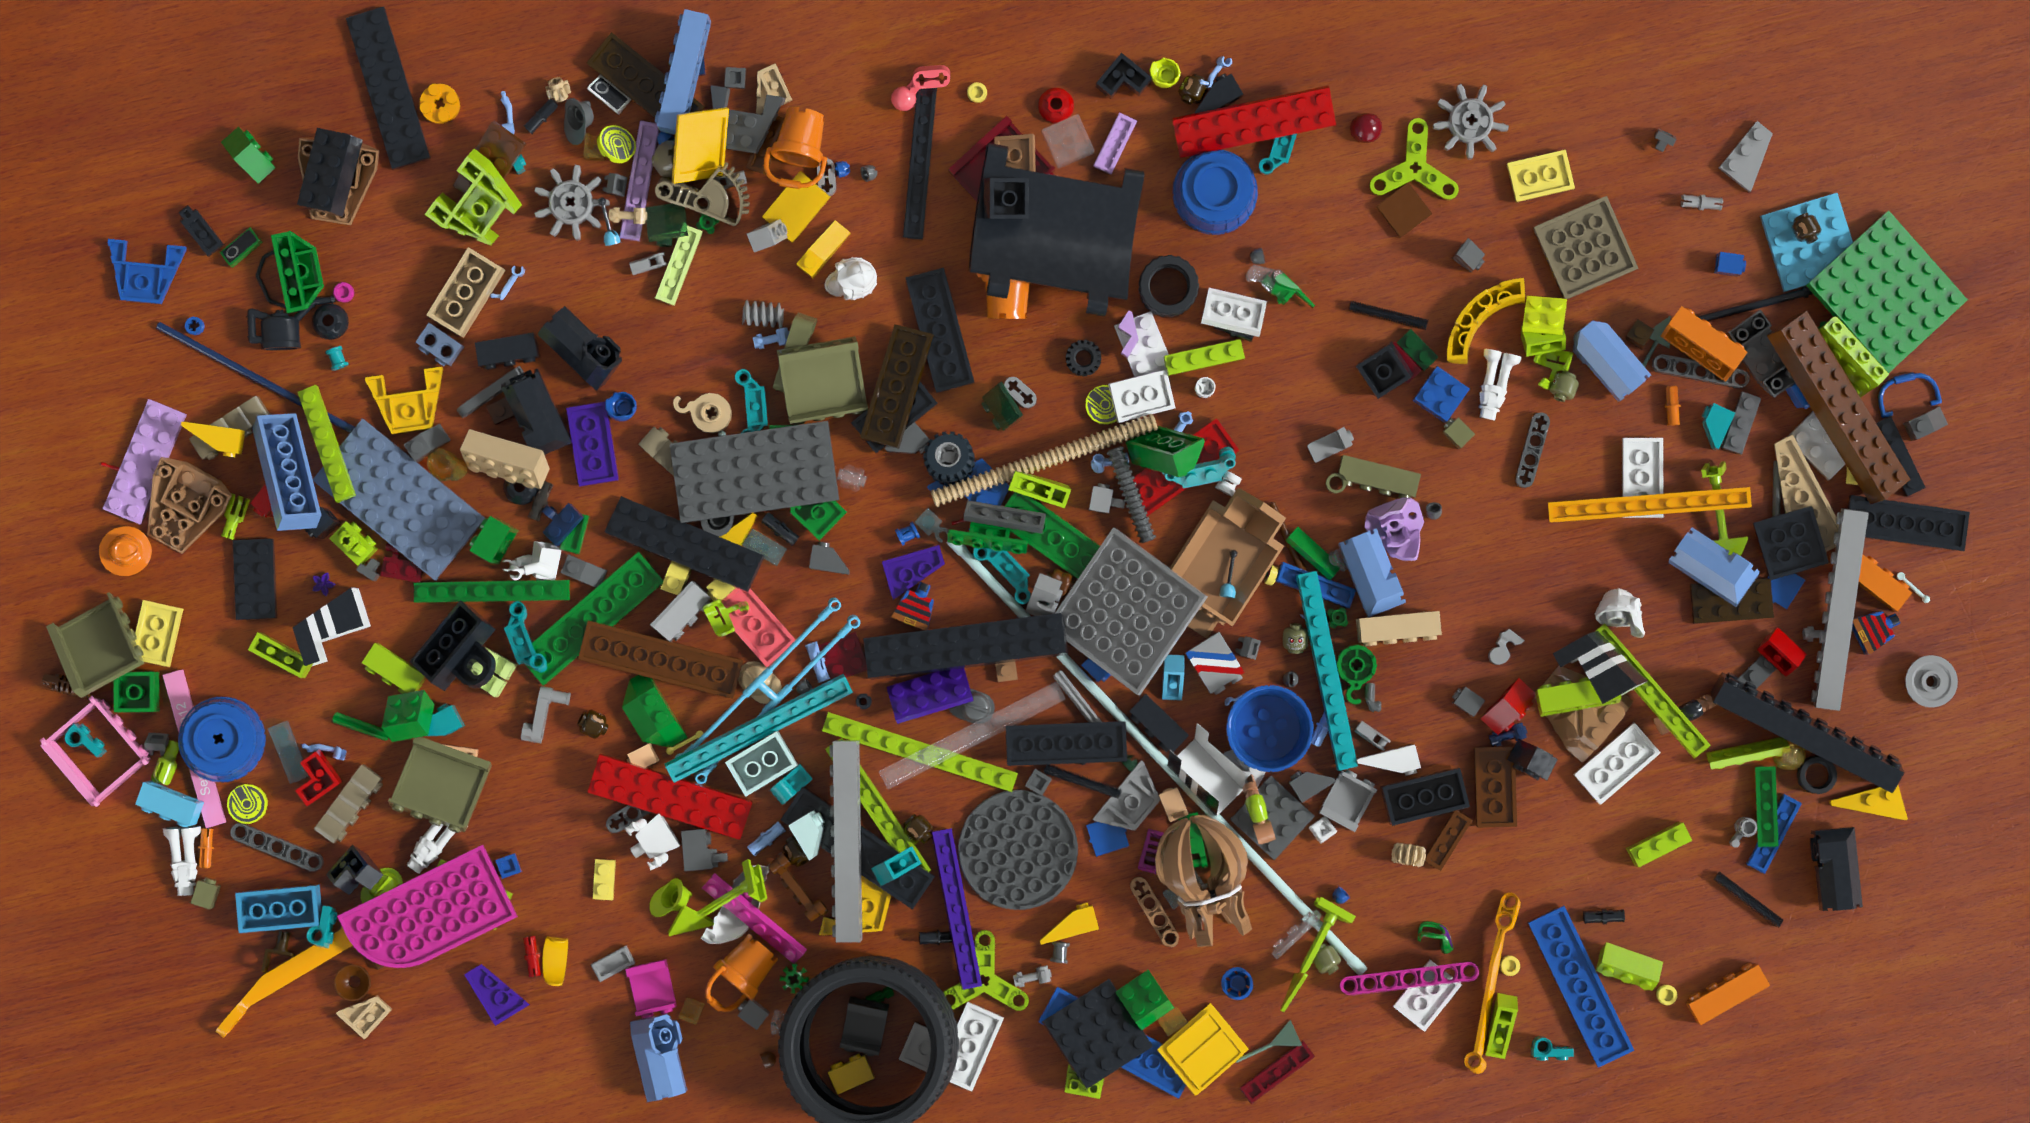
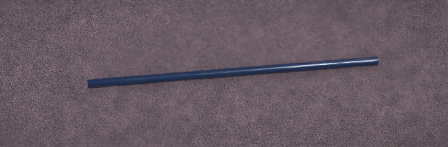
[156,322,355,433]

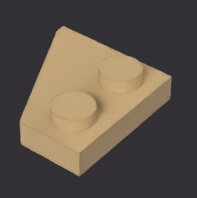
[756,64,792,115]
[336,996,392,1039]

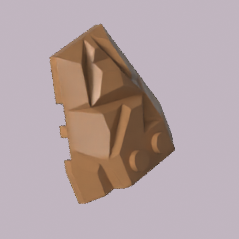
[1534,666,1633,763]

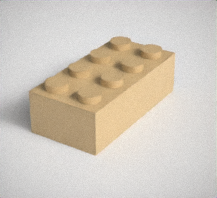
[427,247,506,338]
[460,429,550,489]
[1356,611,1442,646]

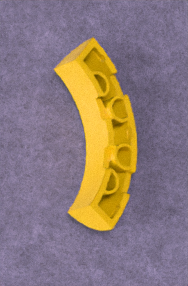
[1447,278,1525,364]

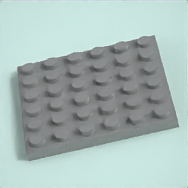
[1055,528,1208,695]

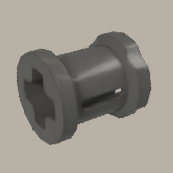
[1050,941,1070,963]

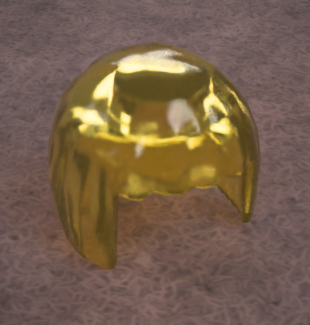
[1772,740,1806,770]

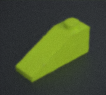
[1008,471,1071,508]
[1485,993,1518,1059]

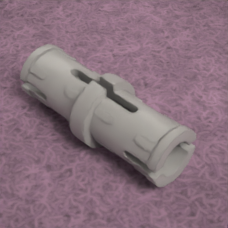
[1681,194,1723,211]

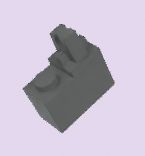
[681,829,728,871]

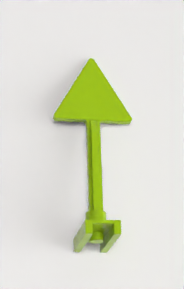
[1701,461,1748,556]
[668,859,767,936]
[1280,897,1356,1012]

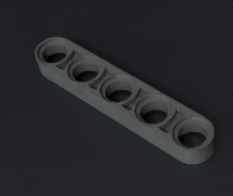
[1652,354,1749,388]
[230,823,324,871]

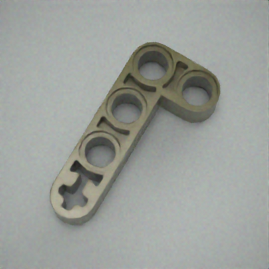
[773,312,817,392]

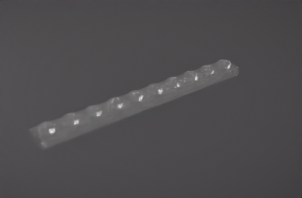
[879,681,1066,790]

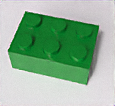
[469,516,519,564]

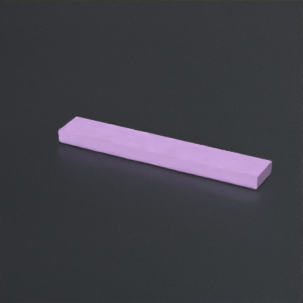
[620,121,659,242]

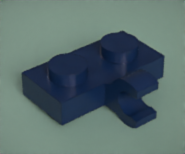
[542,503,584,546]

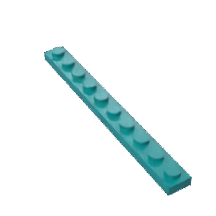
[1296,571,1358,771]
[664,674,853,783]

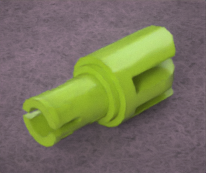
[221,493,250,540]
[151,740,179,785]

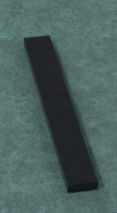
[903,80,937,240]

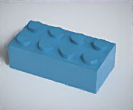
[235,884,322,933]

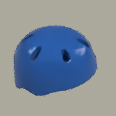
[1221,967,1253,1000]

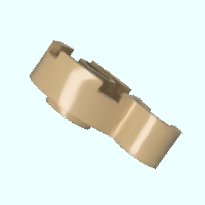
[673,393,732,434]

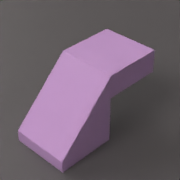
[1118,311,1139,358]

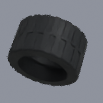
[1138,255,1199,318]

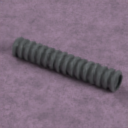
[1107,446,1156,543]

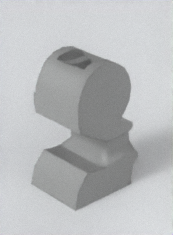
[1488,629,1525,665]

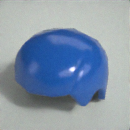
[605,392,637,422]

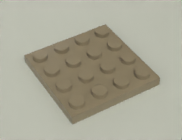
[1533,196,1639,299]

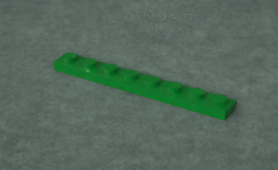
[414,580,570,603]

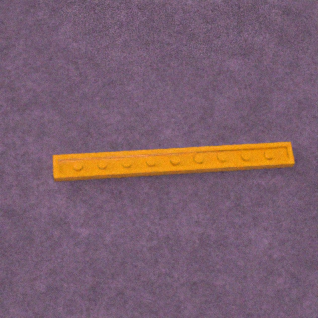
[1548,487,1752,523]

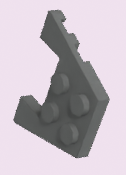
[711,85,786,154]

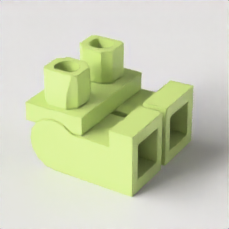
[472,647,518,697]

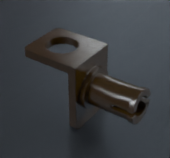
[261,931,295,973]

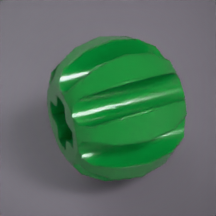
[779,964,809,994]

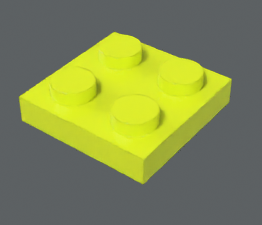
[1523,296,1567,335]

